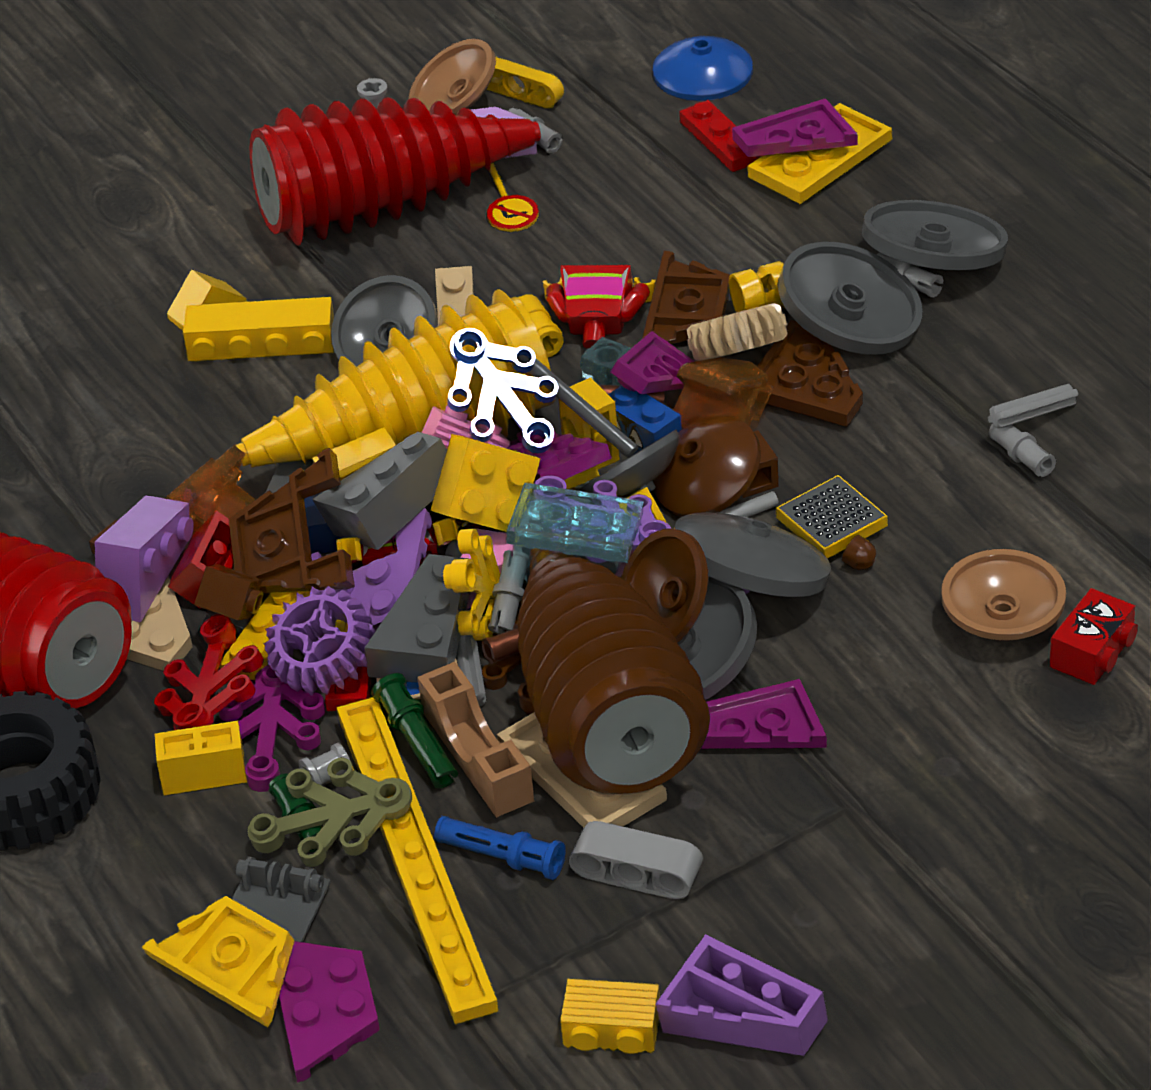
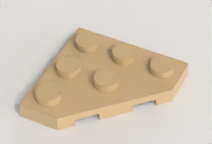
[127,576,192,671]

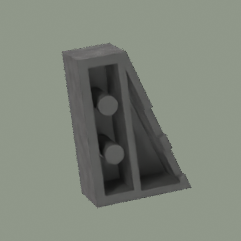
[312,432,447,550]
[365,554,470,683]

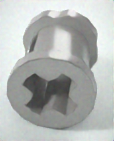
[357,78,387,109]
[299,743,351,786]

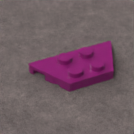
[279,941,380,1082]

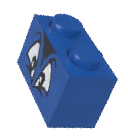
[608,385,682,455]

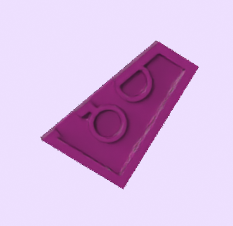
[732,98,858,157]
[610,331,713,394]
[701,679,827,749]

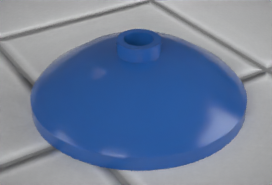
[653,36,753,101]

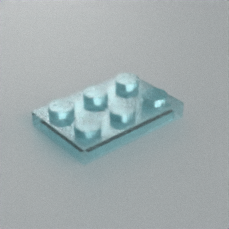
[506,482,644,563]

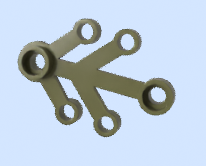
[247,757,412,867]

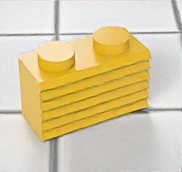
[561,978,660,1054]

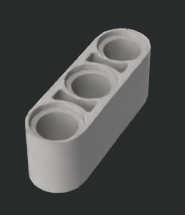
[569,821,703,899]

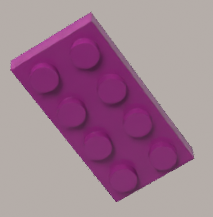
[507,431,611,486]

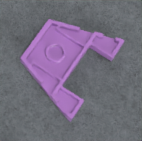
[311,508,432,632]

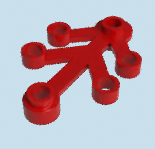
[154,614,264,730]

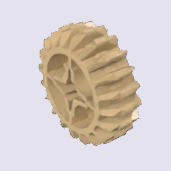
[686,303,788,361]

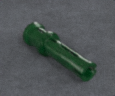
[371,673,458,788]

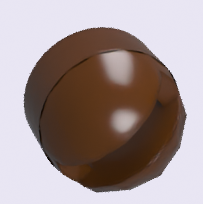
[842,535,876,570]

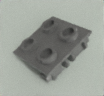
[232,856,331,942]

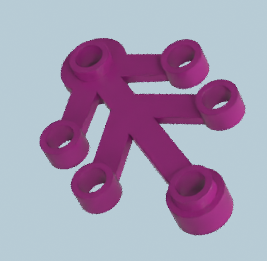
[218,665,325,792]

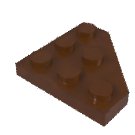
[743,320,863,427]

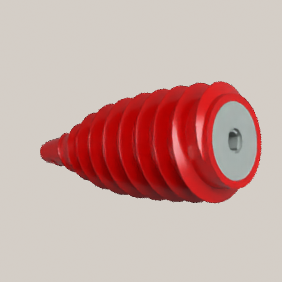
[249,97,541,246]
[0,532,132,709]

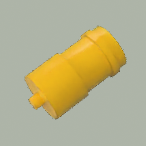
[518,295,564,358]

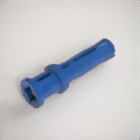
[434,816,566,880]

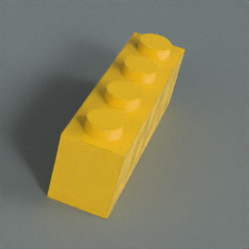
[183,297,334,361]

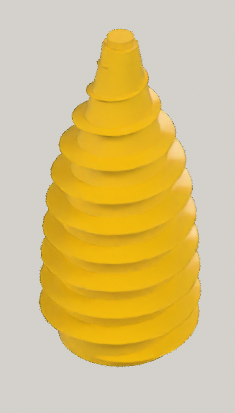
[235,289,555,468]

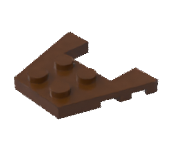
[229,448,355,593]

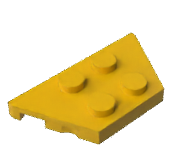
[142,896,294,1027]

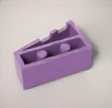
[656,934,828,1056]

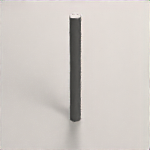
[517,355,639,458]

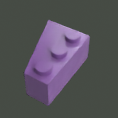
[95,495,194,622]

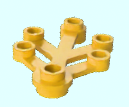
[443,529,500,641]

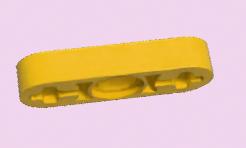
[487,57,564,108]

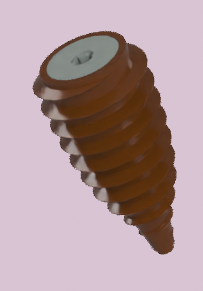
[518,538,710,794]

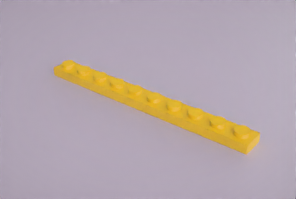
[336,697,499,1024]

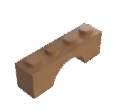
[417,662,534,817]

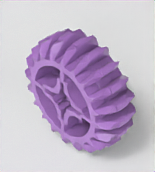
[264,586,375,696]

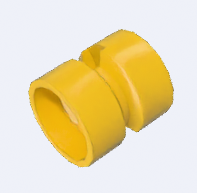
[728,261,785,313]

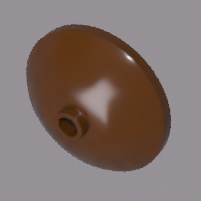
[653,415,761,517]
[621,528,709,643]

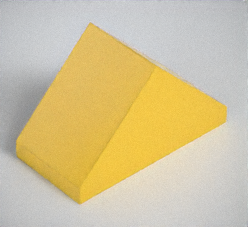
[167,269,247,331]

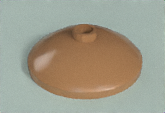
[409,39,496,115]
[941,549,1066,641]

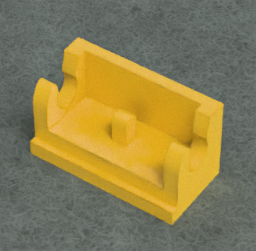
[155,721,247,795]

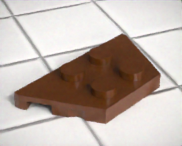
[642,251,730,344]

